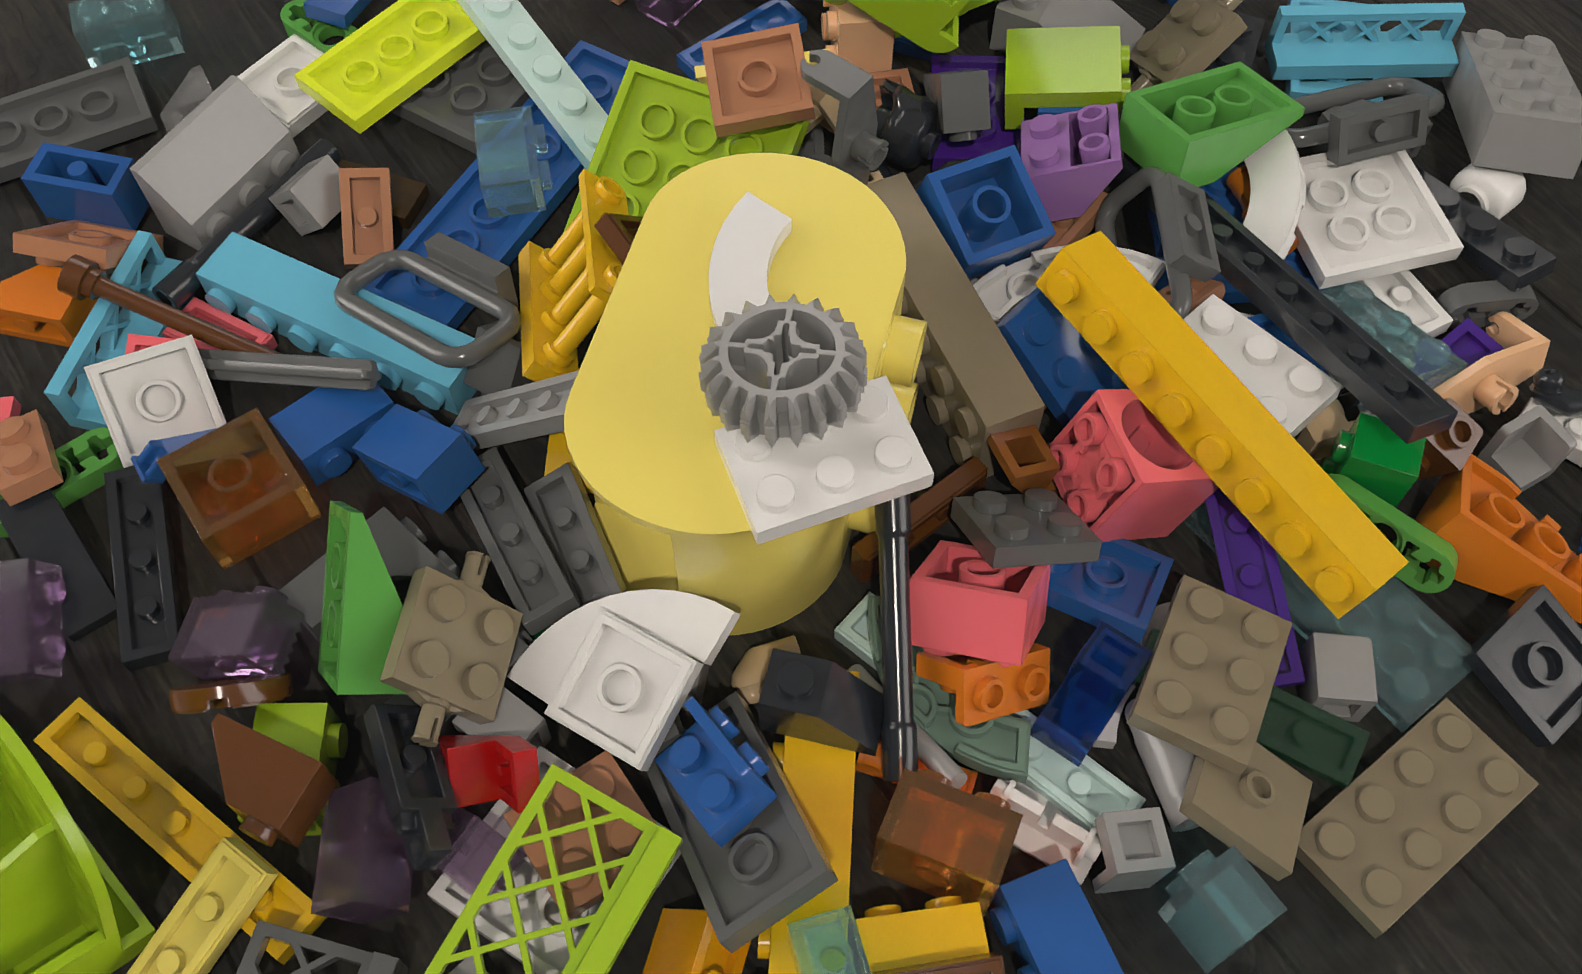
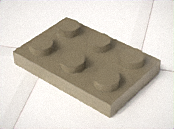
[1126,575,1292,776]

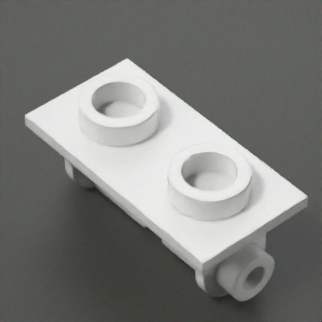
[975,778,1102,885]

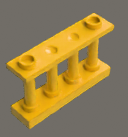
[518,169,629,382]

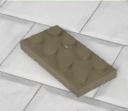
[1296,697,1539,939]

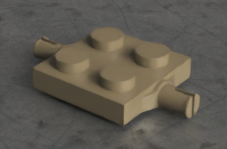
[1130,0,1248,92]
[380,551,523,747]

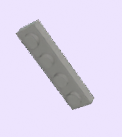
[453,371,579,451]

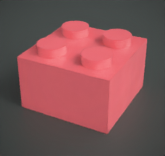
[910,540,1051,667]

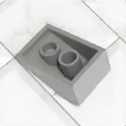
[990,0,1145,54]

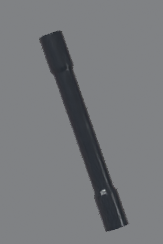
[152,139,341,309]
[874,494,919,782]

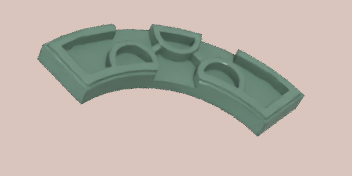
[867,595,1031,783]

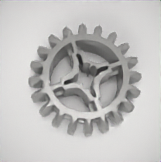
[699,293,867,448]

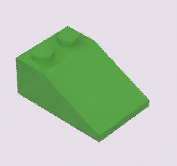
[1119,61,1305,187]
[318,501,407,695]

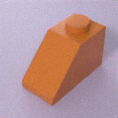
[0,264,99,347]

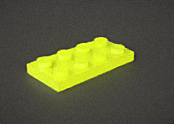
[294,0,486,134]

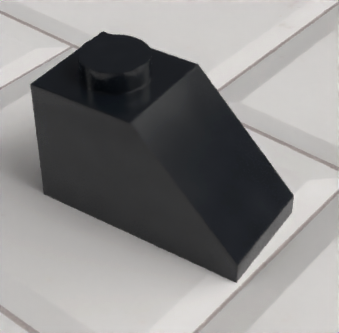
[758,648,884,756]

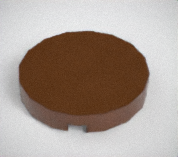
[169,672,293,714]

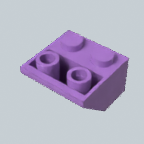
[1021,103,1123,222]

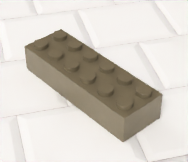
[866,172,1045,478]

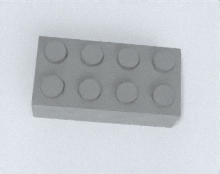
[1442,29,1582,179]

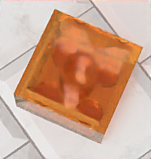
[156,408,322,570]
[871,768,1023,916]

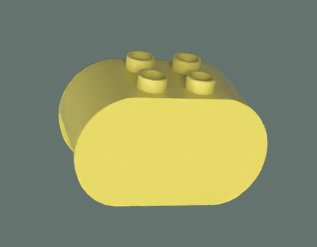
[564,153,927,636]

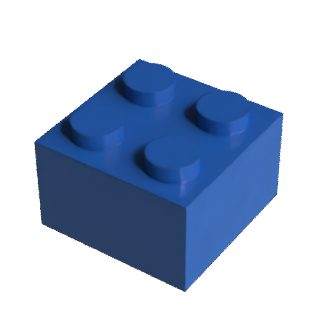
[916,144,1056,280]

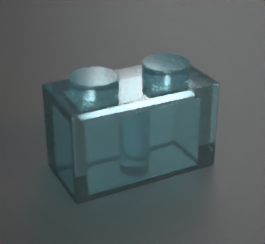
[68,0,184,68]
[473,105,553,218]
[1158,845,1288,974]

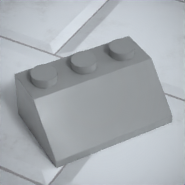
[130,75,300,251]

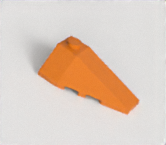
[1415,454,1582,624]

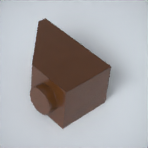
[211,713,339,848]

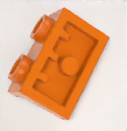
[916,643,1050,727]

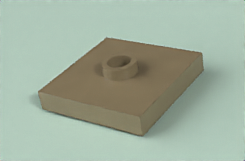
[1179,742,1313,881]

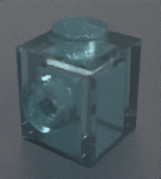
[787,906,871,974]

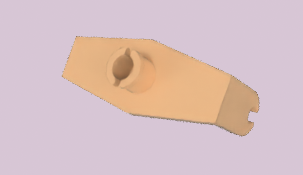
[1433,311,1551,415]

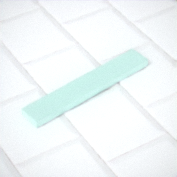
[834,592,1146,836]

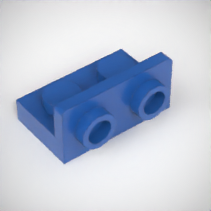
[654,696,778,847]

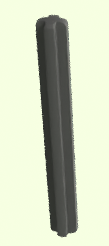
[197,348,382,391]

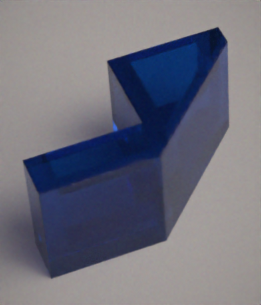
[1030,621,1153,767]

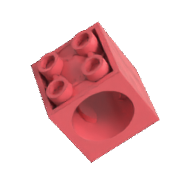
[1048,389,1219,542]

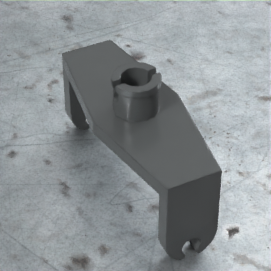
[800,49,889,185]

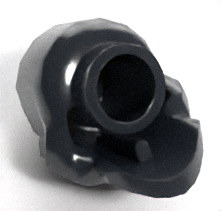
[876,78,942,169]

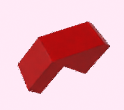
[438,735,540,814]

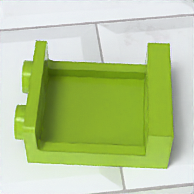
[1005,25,1131,129]

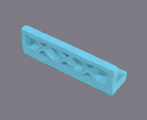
[1264,3,1466,80]
[44,230,195,430]

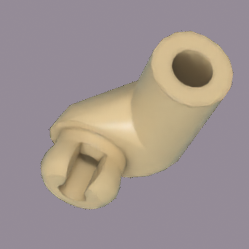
[731,635,801,705]

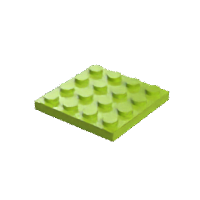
[563,60,809,233]

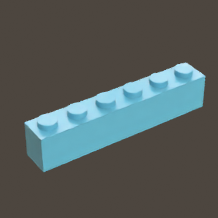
[196,232,477,415]

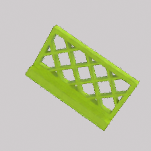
[424,763,683,974]

